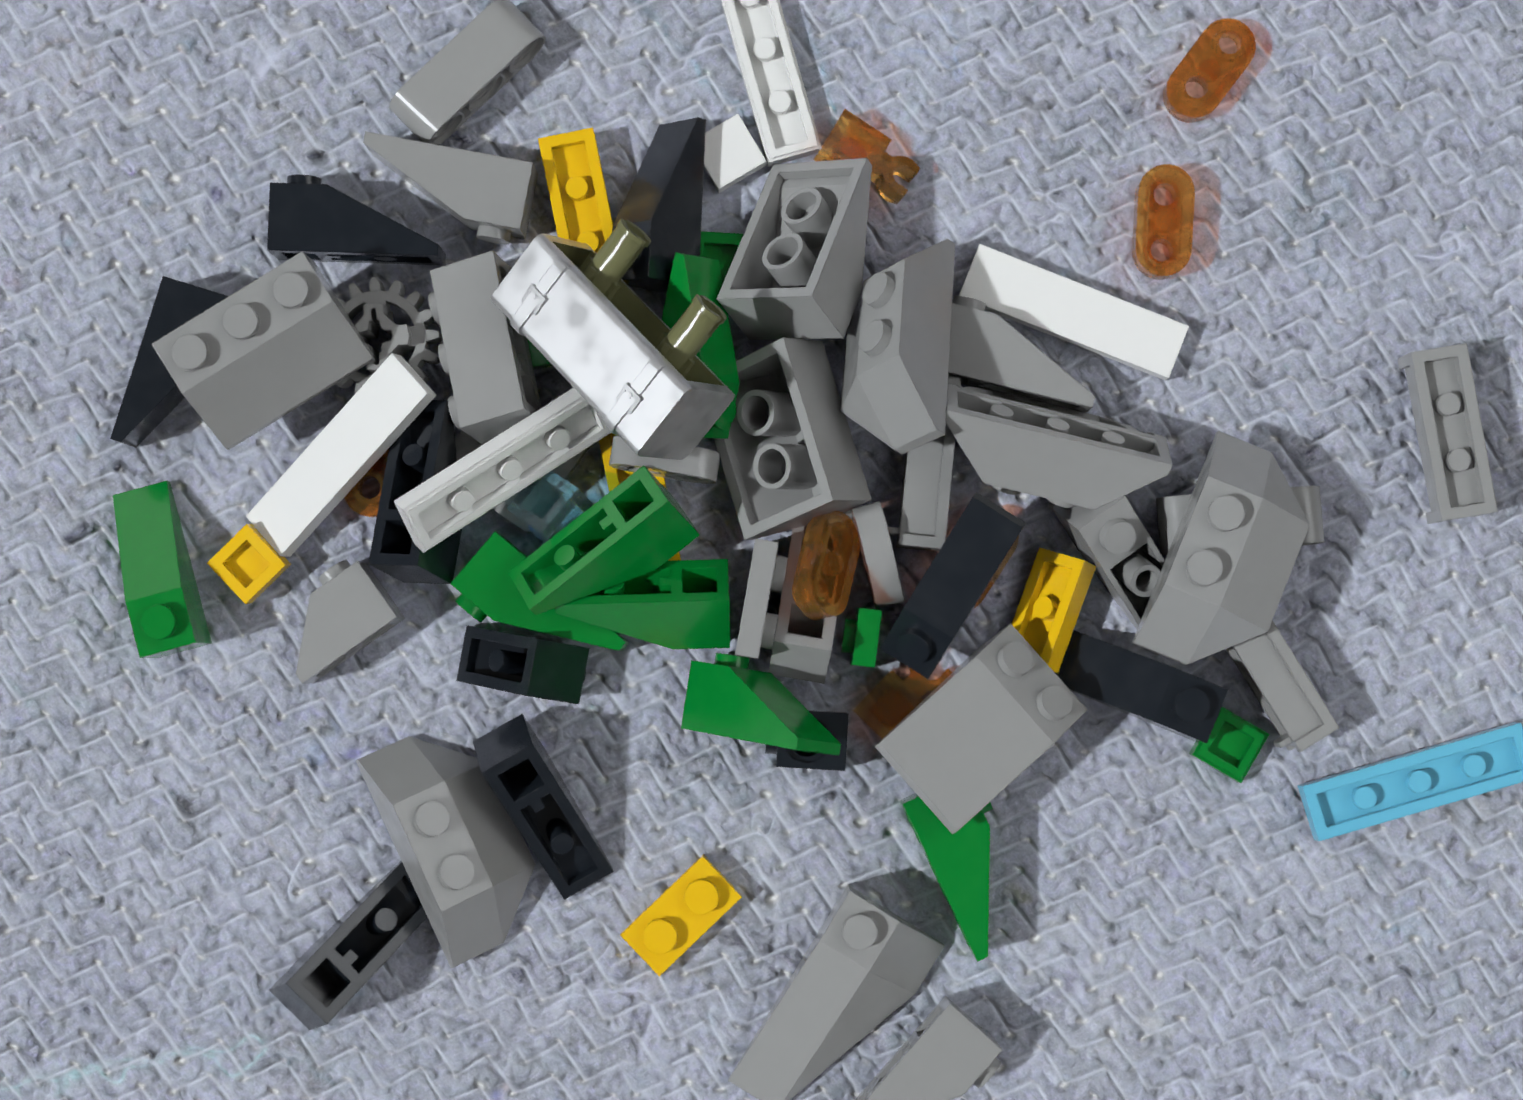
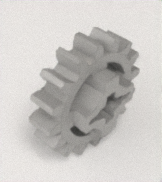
[337,277,443,393]

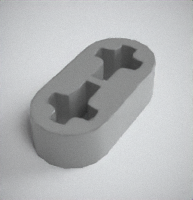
[609,435,720,484]
[851,501,904,609]

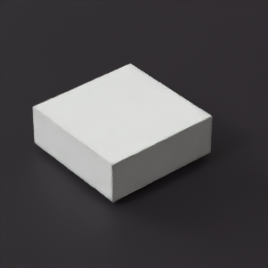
[704,114,767,193]

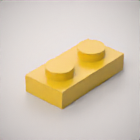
[1012,547,1096,673]
[620,854,742,976]

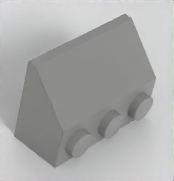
[152,251,375,450]
[714,337,872,540]

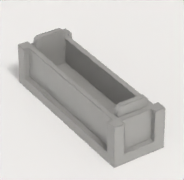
[1398,343,1498,524]
[888,377,961,552]
[1226,620,1340,752]

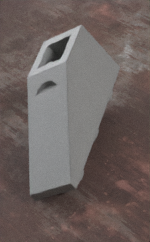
[1052,495,1165,656]

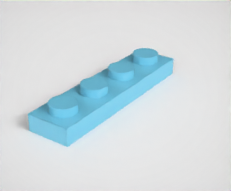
[1297,722,1523,841]

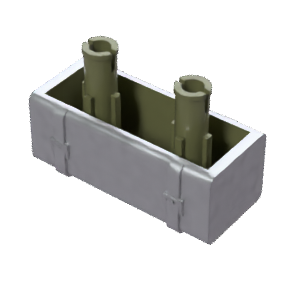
[491,218,735,460]

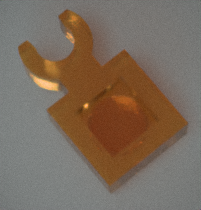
[813,109,920,204]
[852,668,952,739]

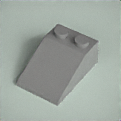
[717,158,872,340]
[875,623,1087,834]

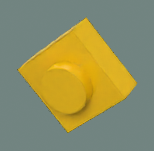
[207,524,291,604]

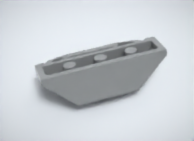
[840,239,955,454]
[946,383,1173,510]
[1132,431,1310,665]
[356,736,536,968]

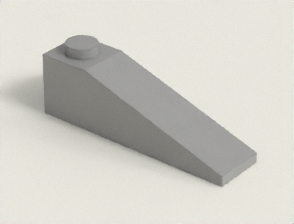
[728,884,945,1100]

